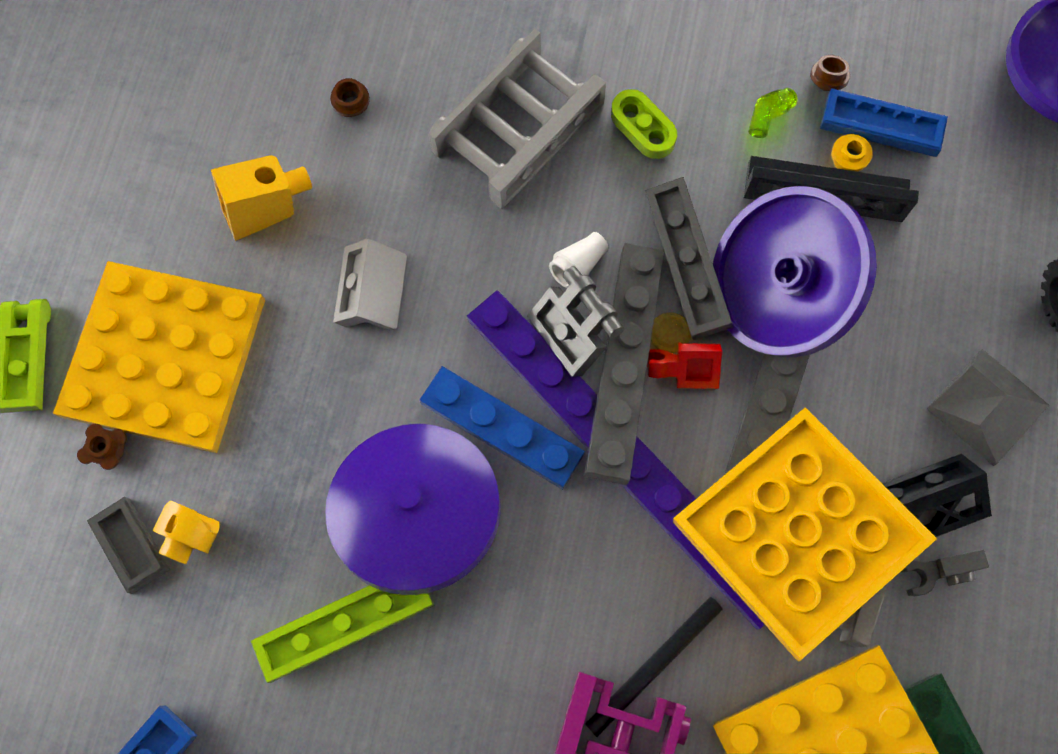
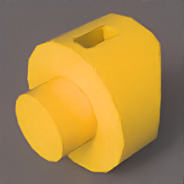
[152,501,220,564]

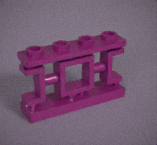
[555,672,691,754]

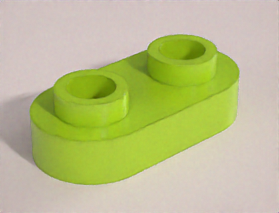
[611,89,677,159]

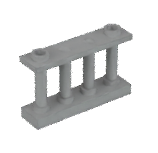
[429,29,606,209]

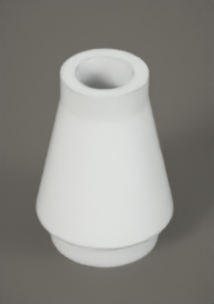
[549,232,609,288]

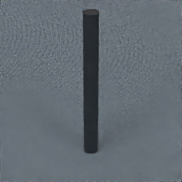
[585,597,723,737]

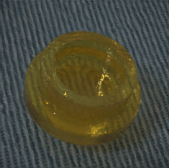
[651,312,691,353]

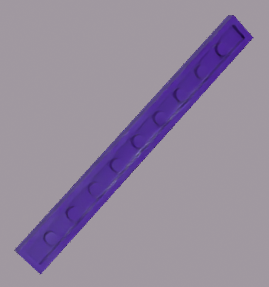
[467,290,765,630]

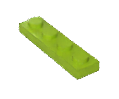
[251,585,435,683]

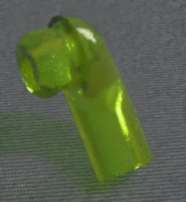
[748,88,798,138]

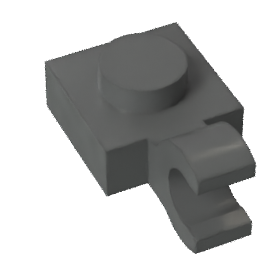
[901,550,989,597]

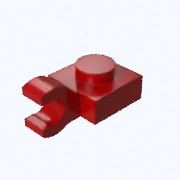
[647,343,722,389]

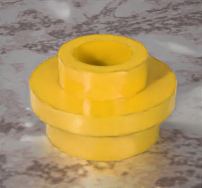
[831,134,873,172]

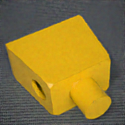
[211,155,312,241]

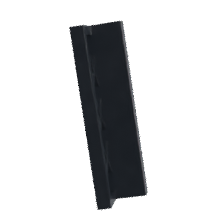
[744,156,919,222]
[882,453,992,537]

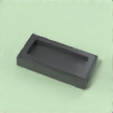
[87,497,170,594]

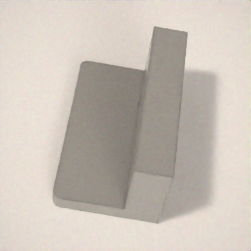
[333,238,407,330]

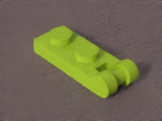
[0,299,51,413]

